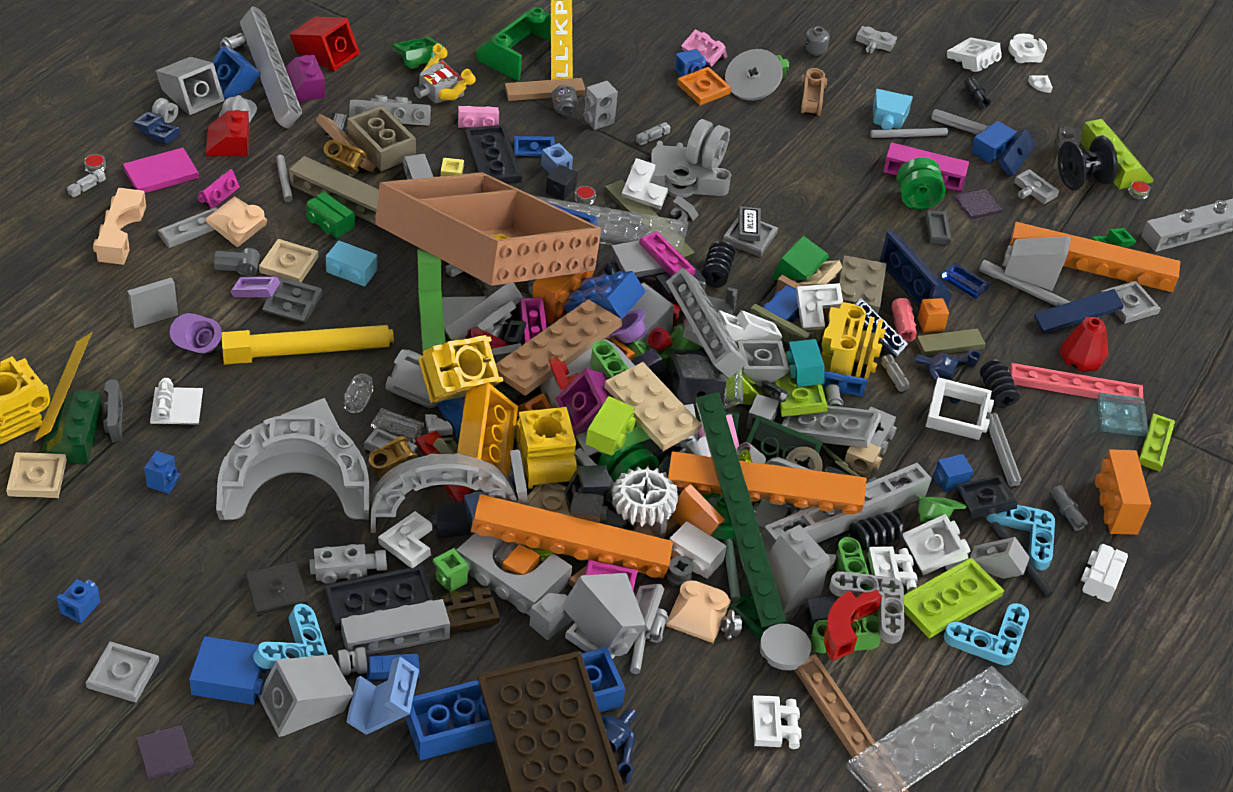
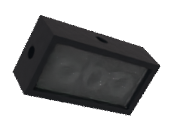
[666,348,726,406]

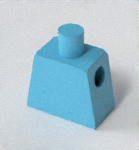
[873,89,913,130]

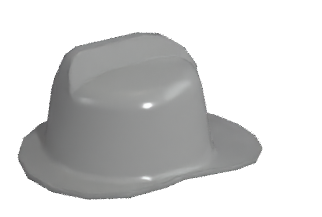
[219,95,257,123]

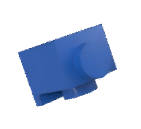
[674,49,706,77]
[145,451,181,494]
[57,579,100,623]

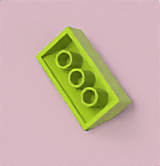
[1079,119,1154,189]

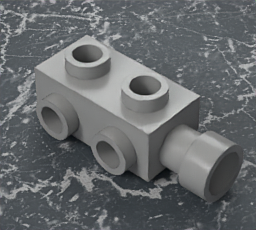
[310,544,387,584]

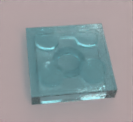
[1097,393,1148,437]

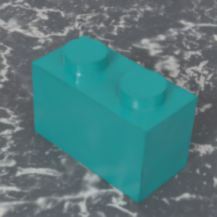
[786,339,824,387]

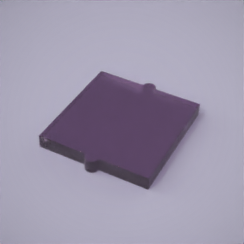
[955,189,1002,219]
[137,725,194,779]

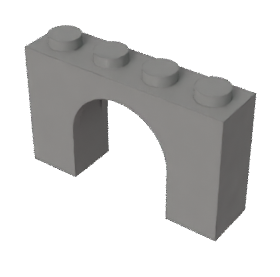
[456,533,572,616]

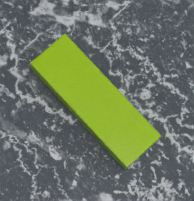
[1139,413,1175,472]

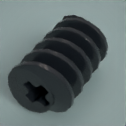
[701,241,736,288]
[979,359,1020,408]
[849,510,903,550]

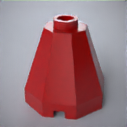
[1059,317,1108,372]

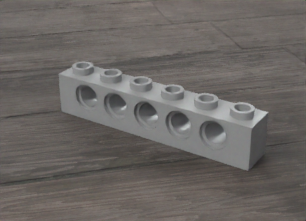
[666,267,747,378]

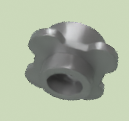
[720,610,742,640]

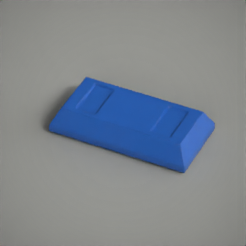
[366,654,420,681]

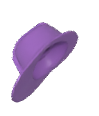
[608,309,647,344]
[170,313,222,353]

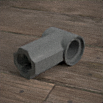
[214,248,261,277]

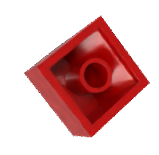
[206,110,250,156]

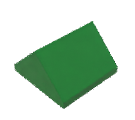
[772,236,829,280]

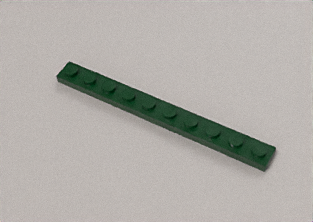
[695,392,786,630]

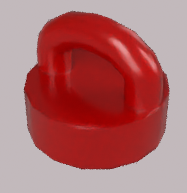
[648,327,673,351]

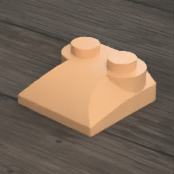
[205,196,267,247]
[666,581,731,643]

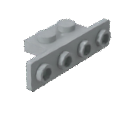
[349,95,431,125]
[444,283,523,341]

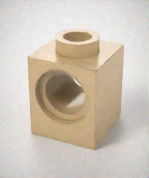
[844,443,882,478]

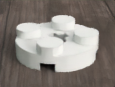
[1008,34,1047,63]

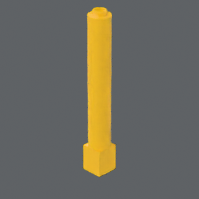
[222,325,394,365]

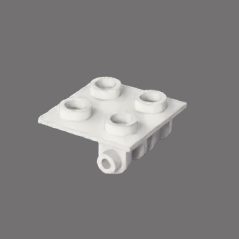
[150,378,203,424]

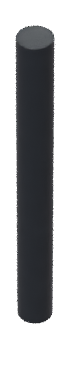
[990,522,1053,598]

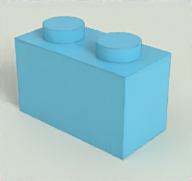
[326,241,377,286]

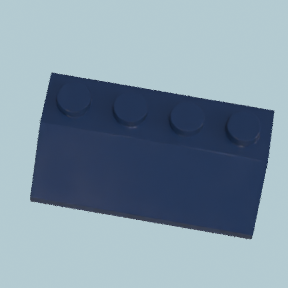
[879,230,952,309]

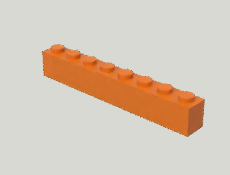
[1010,222,1180,292]
[668,451,867,515]
[470,494,673,578]

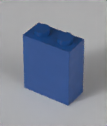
[189,636,270,705]

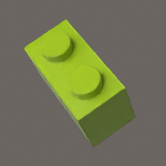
[585,396,636,456]

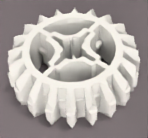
[612,466,678,526]

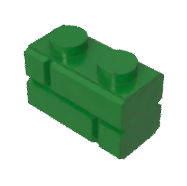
[306,192,355,239]

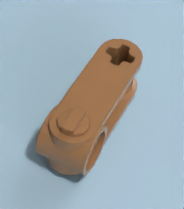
[801,68,827,116]

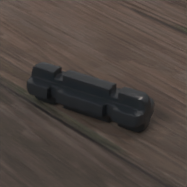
[759,380,789,403]

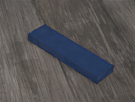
[1034,288,1124,334]

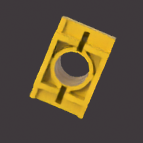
[821,302,886,380]
[418,335,503,403]
[0,356,50,444]
[515,407,577,489]

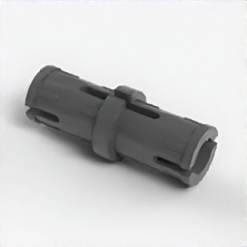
[1050,485,1088,531]

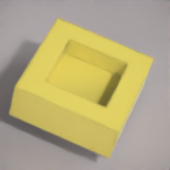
[441,158,464,176]

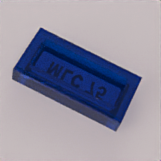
[942,263,989,299]

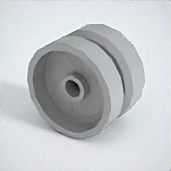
[685,119,730,171]

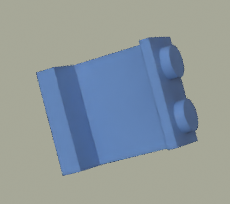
[346,656,419,735]

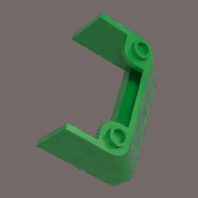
[476,7,551,81]

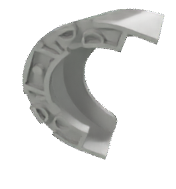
[216,414,369,520]
[371,453,518,533]

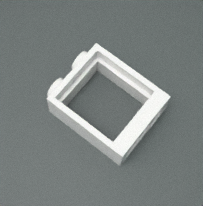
[925,378,994,440]

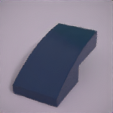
[133,112,181,145]

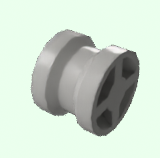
[152,98,178,123]

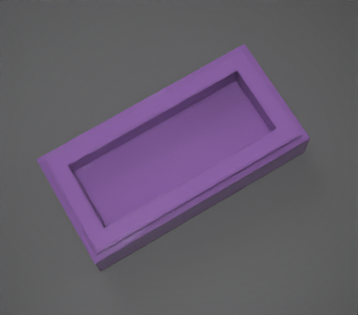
[231,277,280,298]

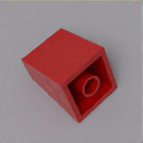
[289,17,360,71]

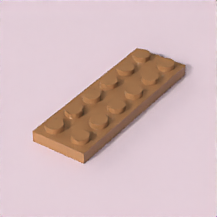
[496,299,622,396]

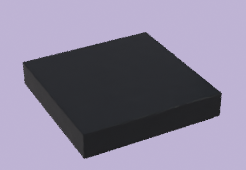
[956,475,1017,519]

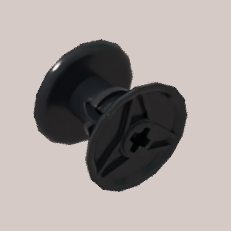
[1058,135,1118,191]

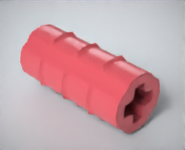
[892,298,917,342]

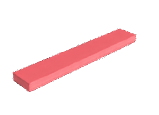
[1009,363,1143,406]

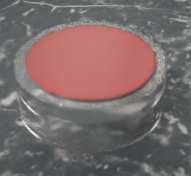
[84,154,106,173]
[1129,181,1151,199]
[575,186,596,205]

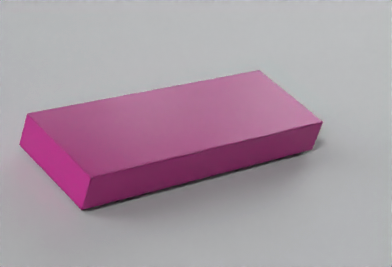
[639,231,696,277]

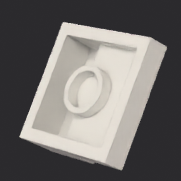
[947,37,1001,72]
[903,514,971,576]

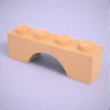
[93,188,146,265]

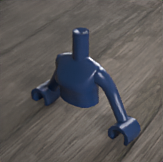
[915,350,980,404]
[602,708,637,783]

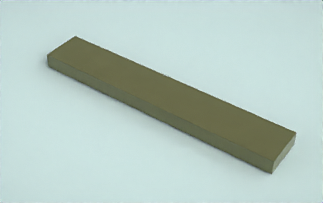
[604,180,695,261]

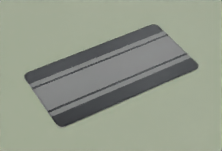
[325,113,349,137]

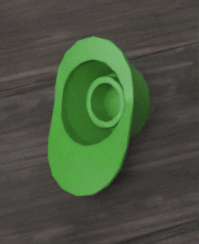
[916,495,967,523]

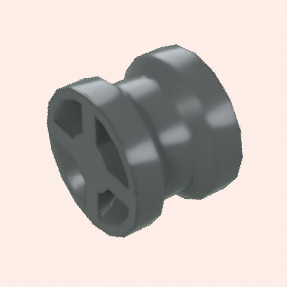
[667,556,693,588]

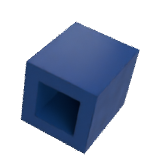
[933,454,974,492]

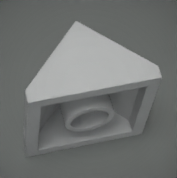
[737,340,789,387]

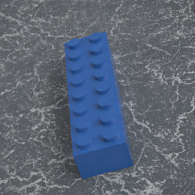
[405,647,625,760]

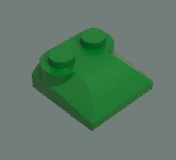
[393,37,443,69]

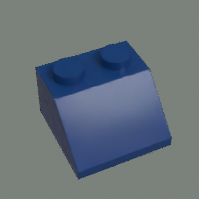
[212,45,261,99]

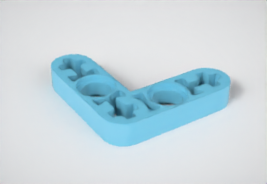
[985,505,1055,570]
[944,603,1029,665]
[253,604,328,669]

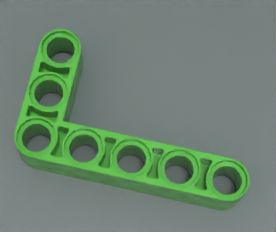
[417,249,446,351]
[590,340,650,454]
[810,537,882,653]

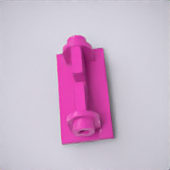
[198,169,240,209]

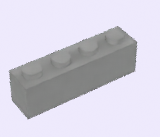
[341,599,450,658]

